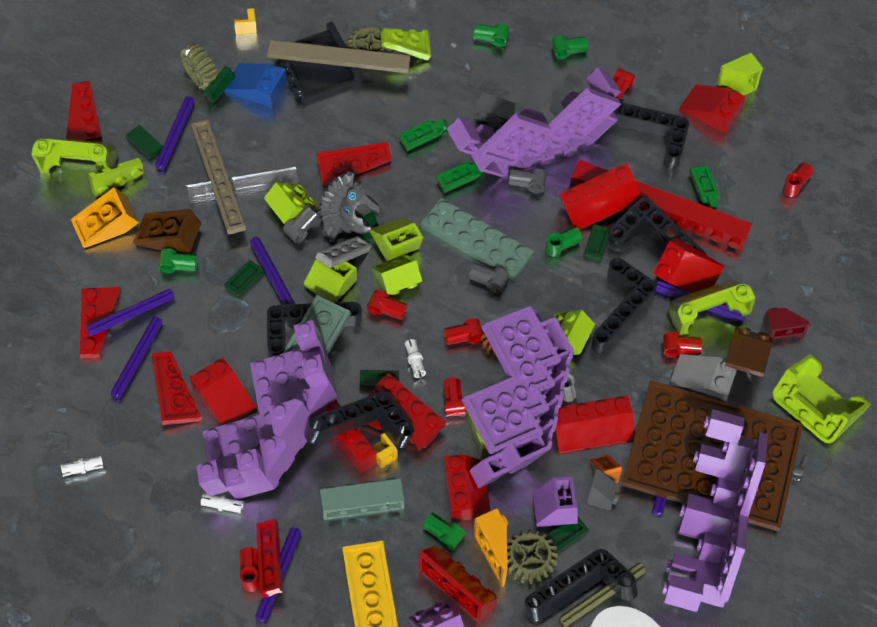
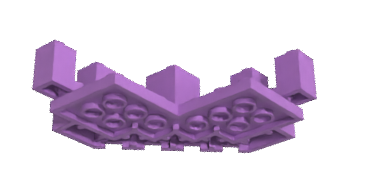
[447,67,621,177]
[462,306,574,488]
[196,320,338,500]
[662,409,768,612]

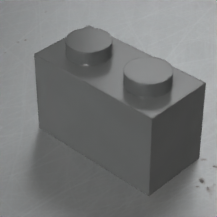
[474,92,516,128]

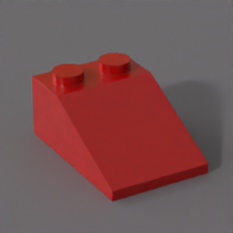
[679,84,746,133]
[653,238,725,293]
[190,357,257,426]

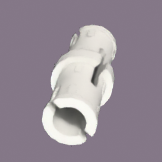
[404,339,426,378]
[61,455,103,477]
[201,493,244,514]

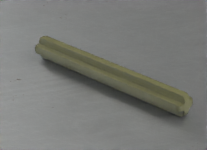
[559,563,646,627]

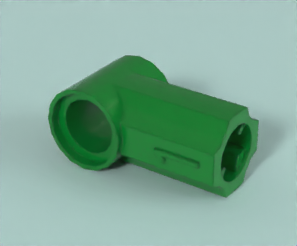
[473,23,510,47]
[552,35,588,59]
[545,227,582,257]
[158,248,197,273]
[423,512,466,550]

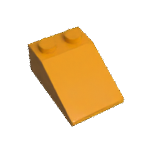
[71,187,139,248]
[473,509,508,587]

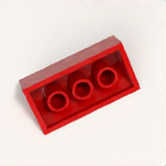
[559,163,642,230]
[553,395,635,454]
[418,545,497,623]

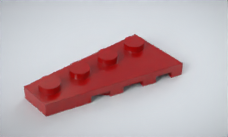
[66,80,103,141]
[316,142,391,189]
[79,287,121,359]
[151,351,202,425]
[375,373,446,451]

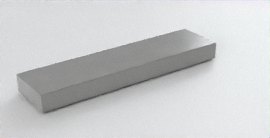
[315,236,372,268]

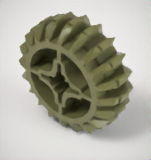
[347,25,394,53]
[180,43,219,90]
[507,529,558,585]

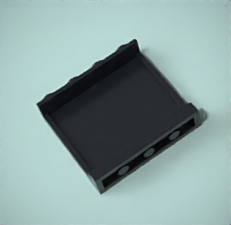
[276,21,361,103]

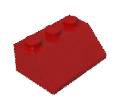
[444,454,491,522]

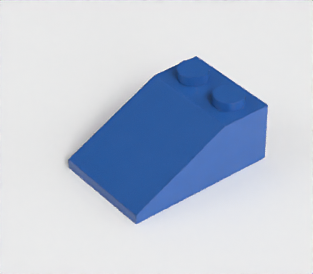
[224,63,287,108]

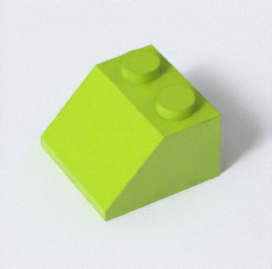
[371,254,422,295]

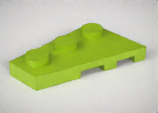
[381,28,431,60]
[88,158,144,198]

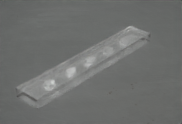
[187,167,299,204]

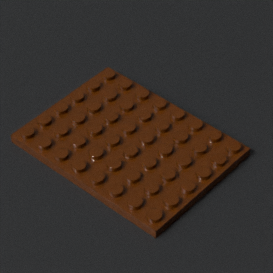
[622,380,803,532]

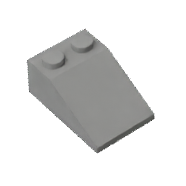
[669,354,737,402]

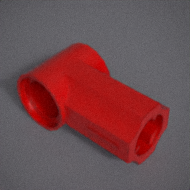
[613,68,635,101]
[783,162,814,197]
[366,290,407,320]
[444,318,484,345]
[663,332,702,357]
[443,377,466,417]
[239,547,259,592]

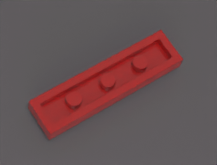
[256,518,282,598]

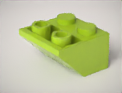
[716,53,763,95]
[264,182,319,224]
[369,217,423,261]
[304,259,357,302]
[551,310,595,355]

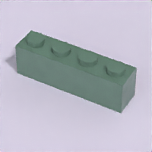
[320,478,404,520]

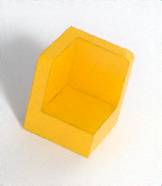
[234,8,257,35]
[372,433,398,469]

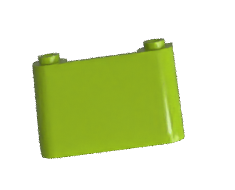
[31,137,117,174]
[668,280,756,337]
[773,354,871,443]

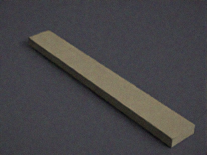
[267,40,411,73]
[191,120,246,235]

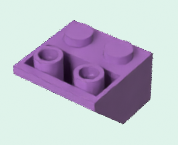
[533,476,578,527]
[408,600,464,627]

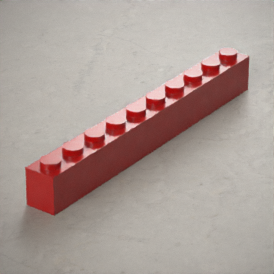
[570,160,752,250]

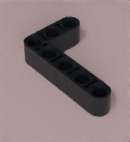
[613,102,689,168]
[609,198,707,255]
[591,257,657,353]
[267,302,362,357]
[304,392,414,448]
[525,549,638,622]

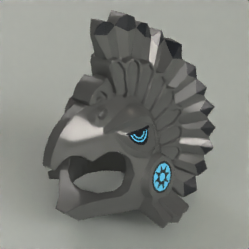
[318,171,381,243]

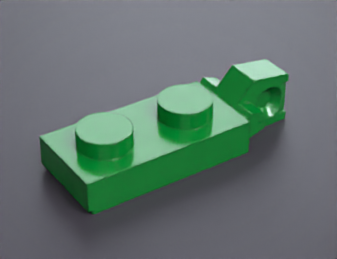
[398,118,448,151]
[436,161,483,193]
[689,165,719,210]

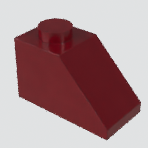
[763,308,810,339]

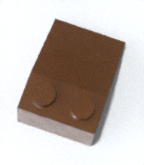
[133,209,201,253]
[725,326,773,377]

